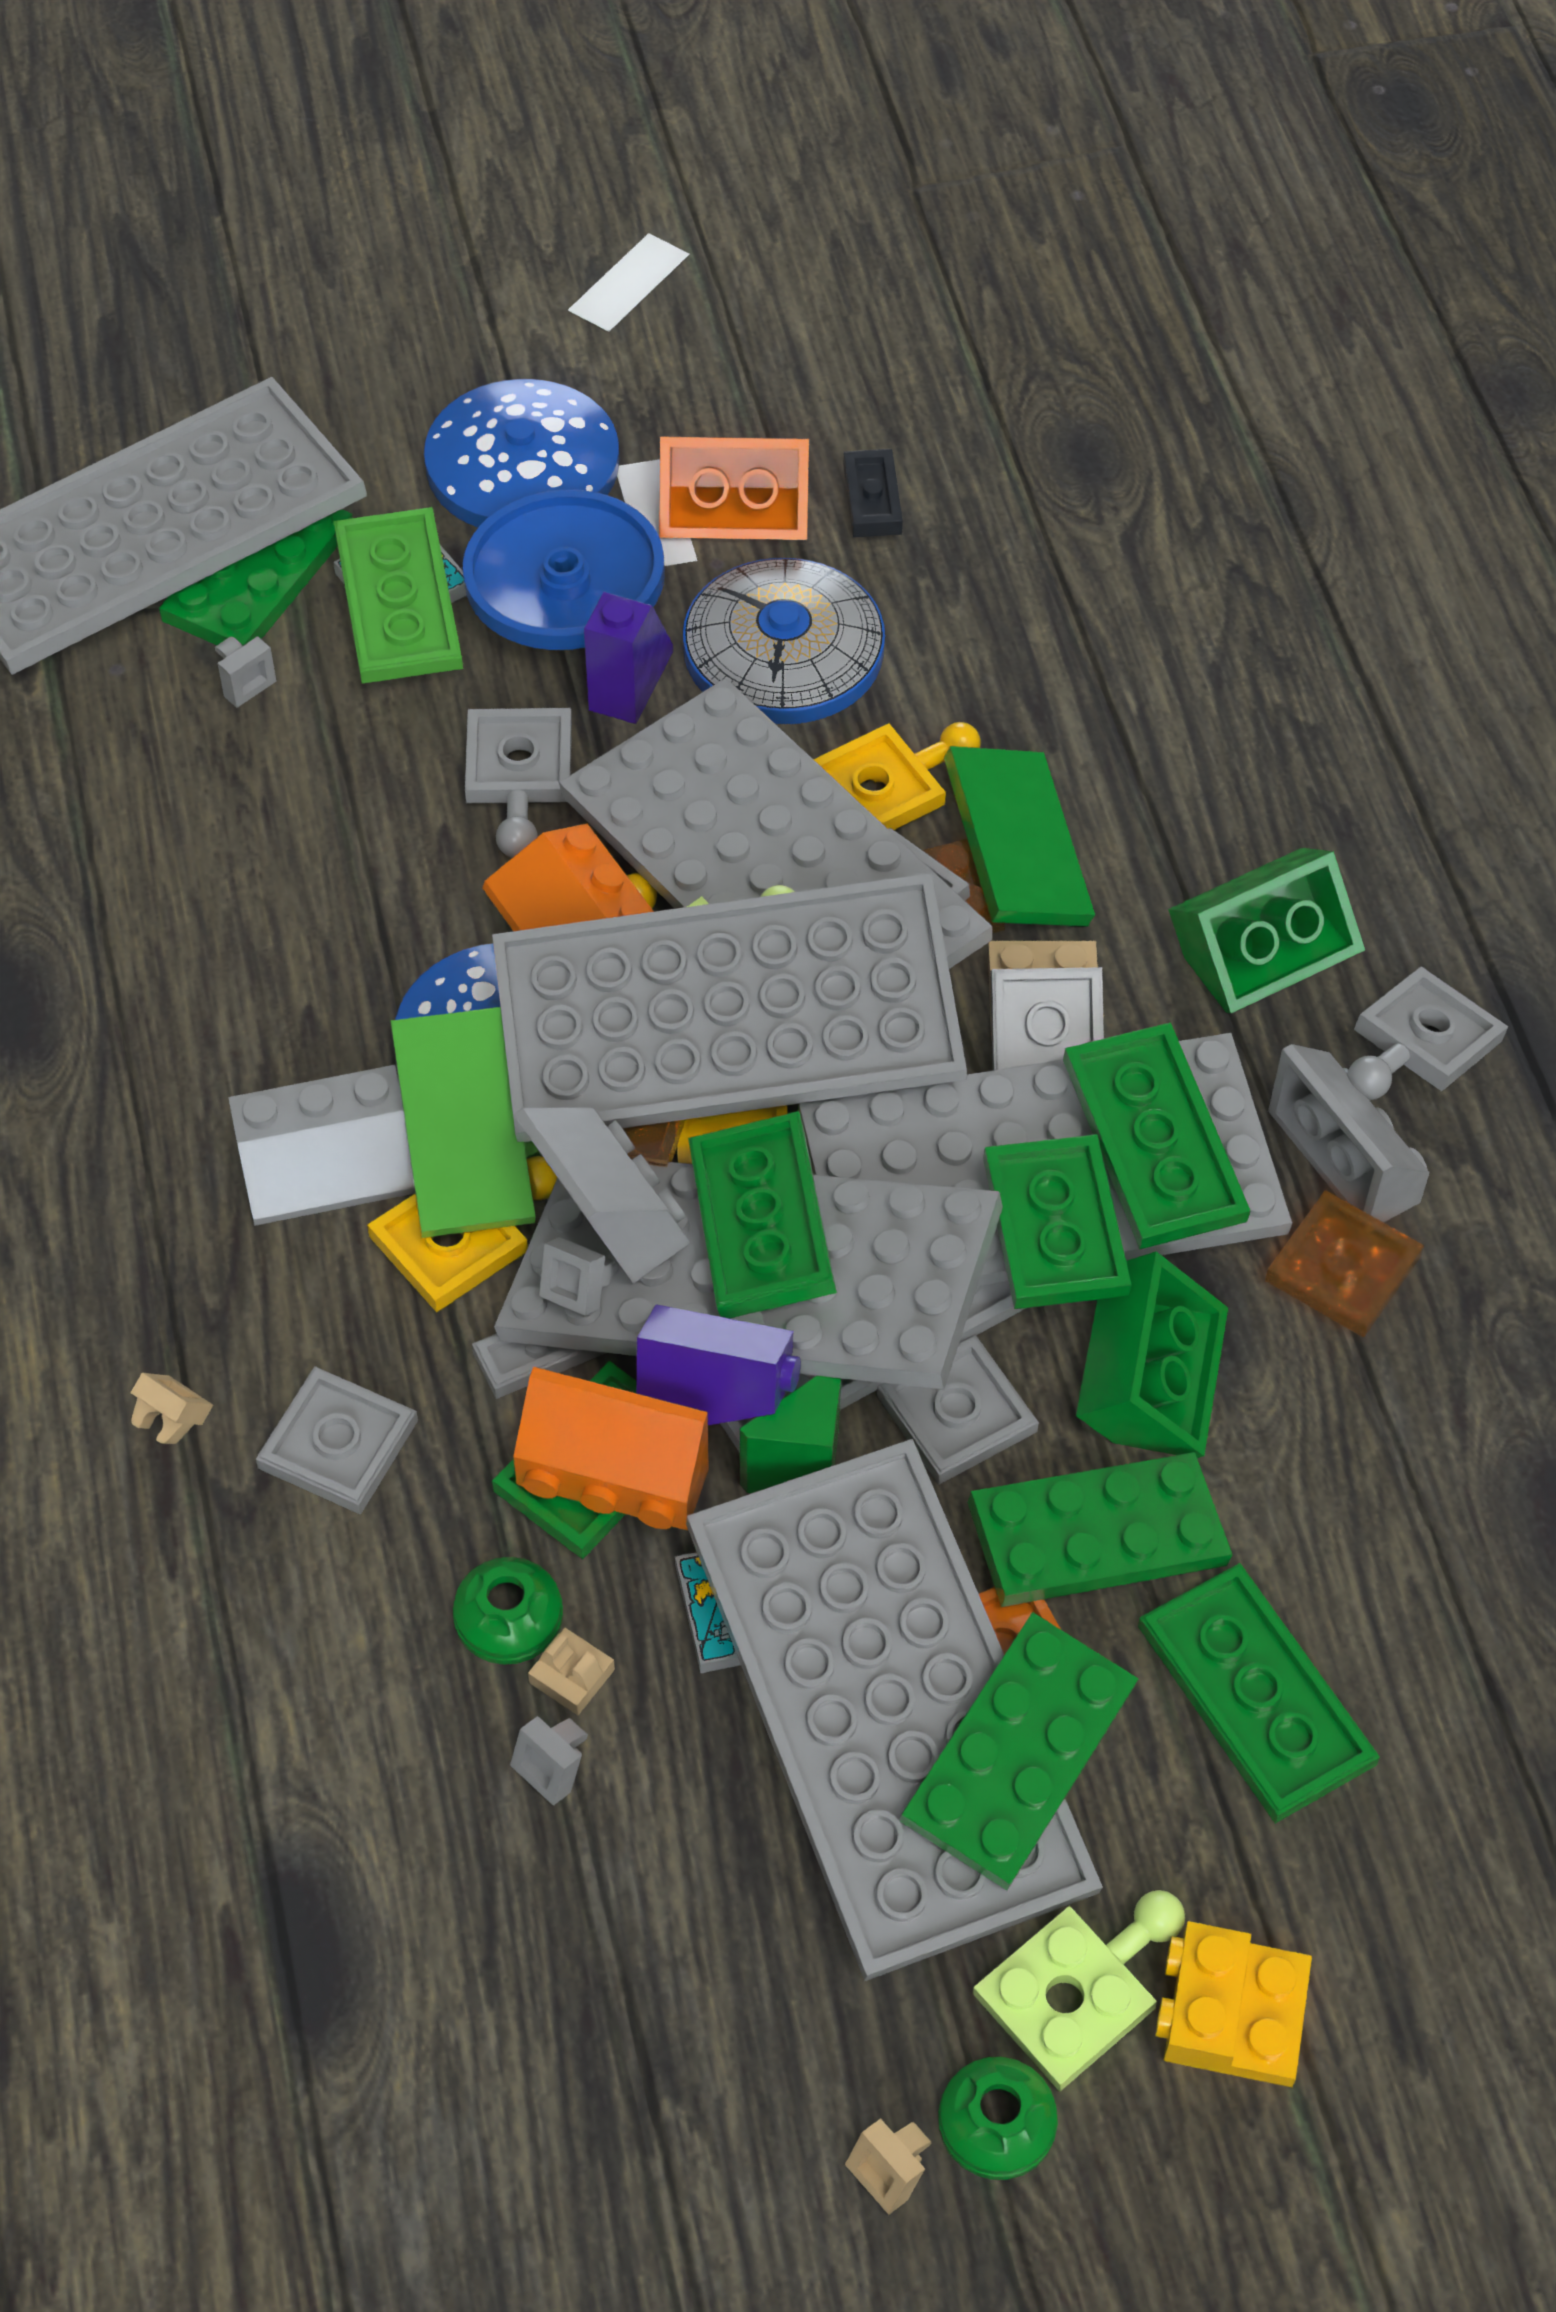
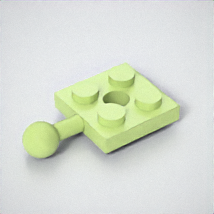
[973,1890,1185,2092]

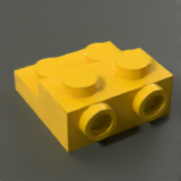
[1155,1921,1312,2087]

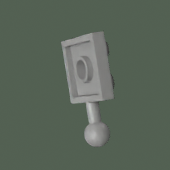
[465,708,572,858]
[1347,967,1508,1100]

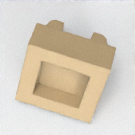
[131,1373,213,1444]
[528,1628,615,1715]
[845,2118,931,2215]

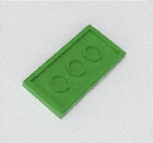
[334,507,463,684]
[391,1007,536,1238]

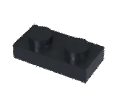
[843,449,903,537]

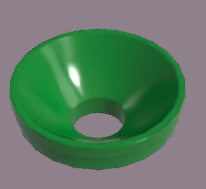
[453,1557,563,1665]
[938,2057,1058,2180]

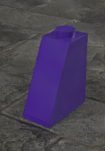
[584,592,673,724]
[636,1304,801,1426]

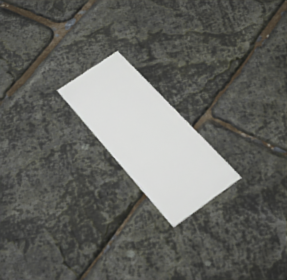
[568,233,689,332]
[617,459,697,566]

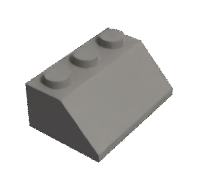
[1268,1044,1429,1232]
[228,1065,415,1226]
[513,1108,690,1283]

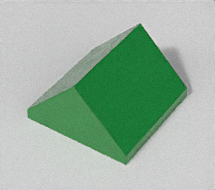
[740,1375,841,1494]

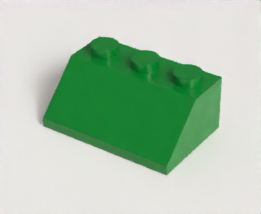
[1168,848,1365,1014]
[1076,1251,1228,1458]

